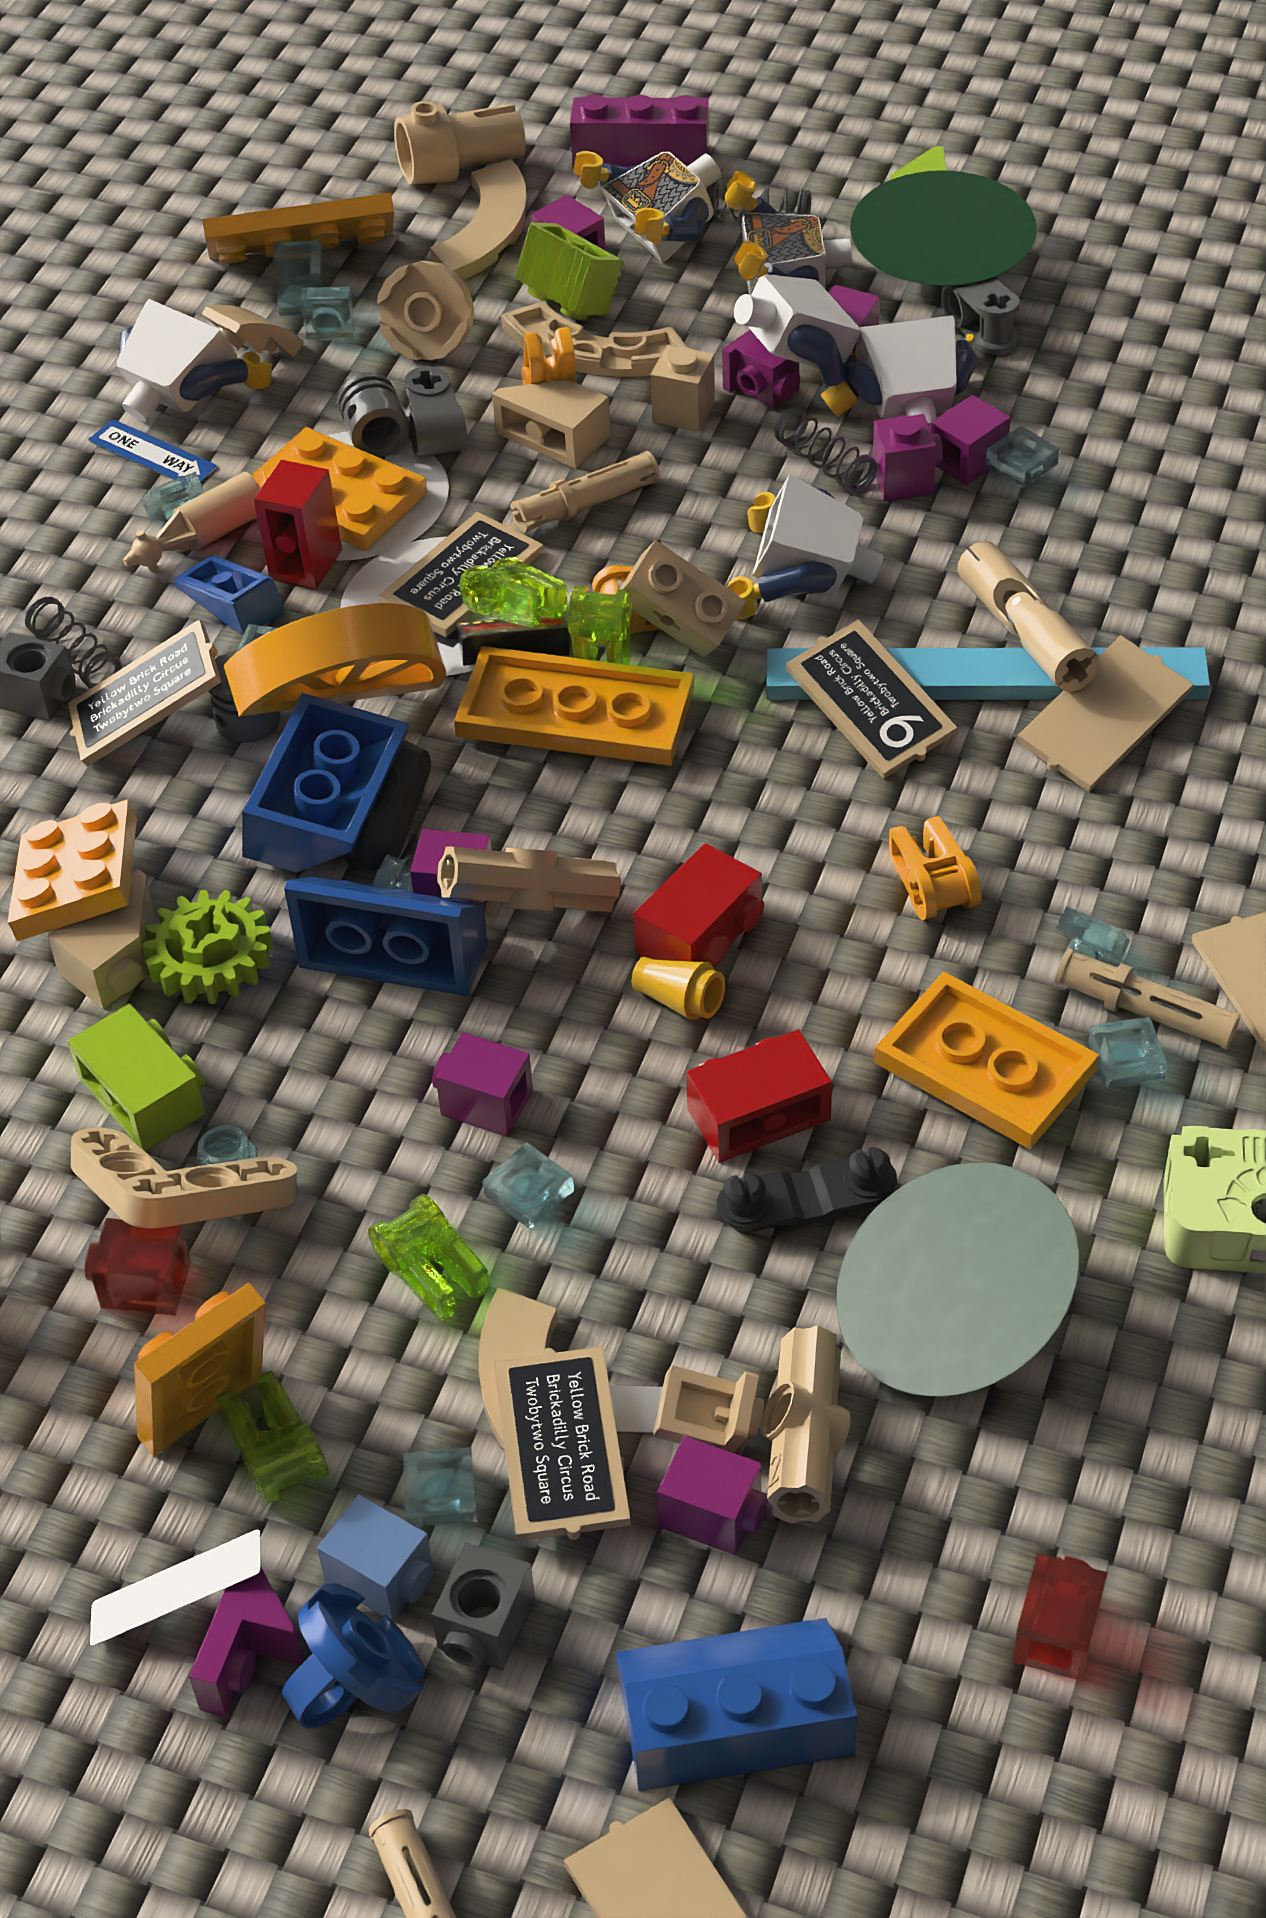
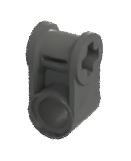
[941,276,1020,355]
[405,366,467,457]

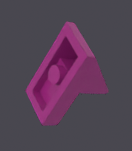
[189,1567,305,1717]

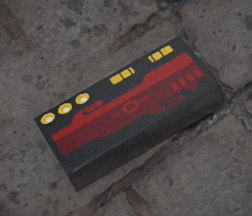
[457,613,570,666]

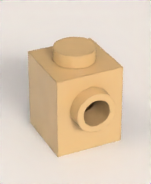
[650,345,715,432]

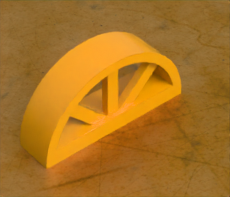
[224,603,446,717]

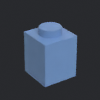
[317,1494,434,1621]

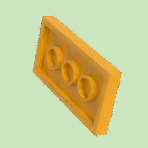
[202,192,394,264]
[454,646,695,766]

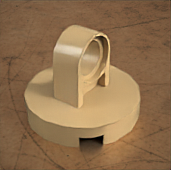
[377,260,474,360]

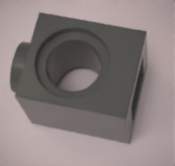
[0,632,75,721]
[431,1542,535,1671]

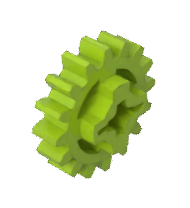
[142,890,274,1004]

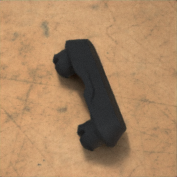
[342,740,431,871]
[716,1147,897,1233]

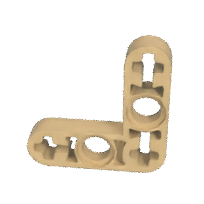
[71,1127,298,1228]

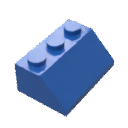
[242,693,409,873]
[284,877,488,996]
[615,1618,857,1792]

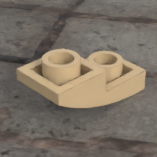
[202,305,304,357]

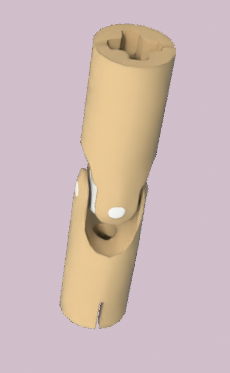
[958,541,1100,692]

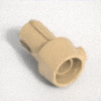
[394,101,526,184]

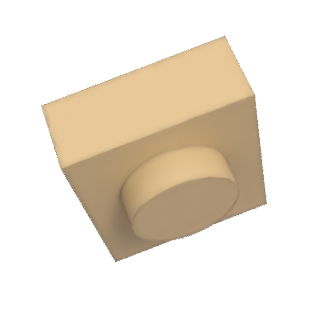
[653,1365,764,1453]

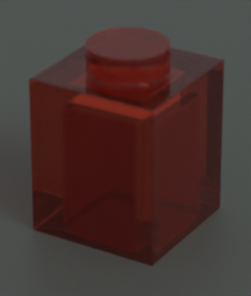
[85,1218,191,1316]
[1012,1553,1108,1682]

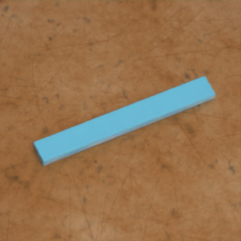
[767,647,1210,700]

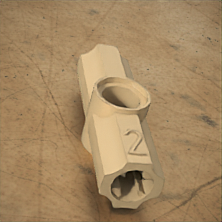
[437,847,621,912]
[760,1325,851,1524]

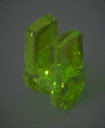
[460,557,567,628]
[568,585,632,665]
[367,1193,490,1323]
[217,1370,329,1505]

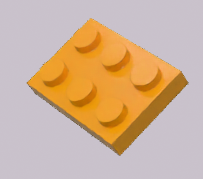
[251,427,428,551]
[8,799,137,942]
[874,971,1099,1150]
[134,1282,266,1457]

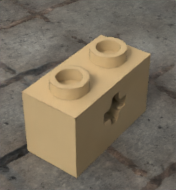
[614,540,746,658]

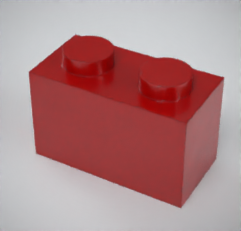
[253,459,342,589]
[633,843,764,968]
[686,1029,832,1163]

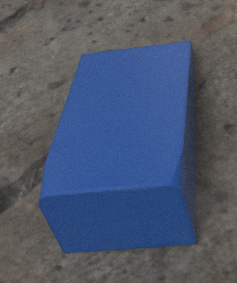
[173,555,284,635]

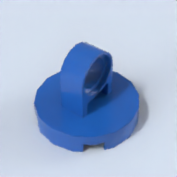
[282,1583,425,1729]

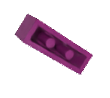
[570,95,710,169]

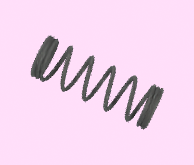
[707,180,812,220]
[775,406,877,494]
[25,597,122,689]

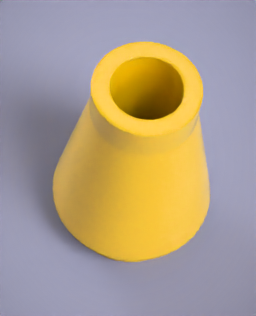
[631,957,725,1021]

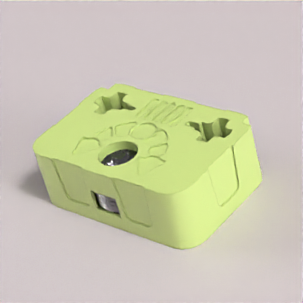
[1163,1126,1266,1273]

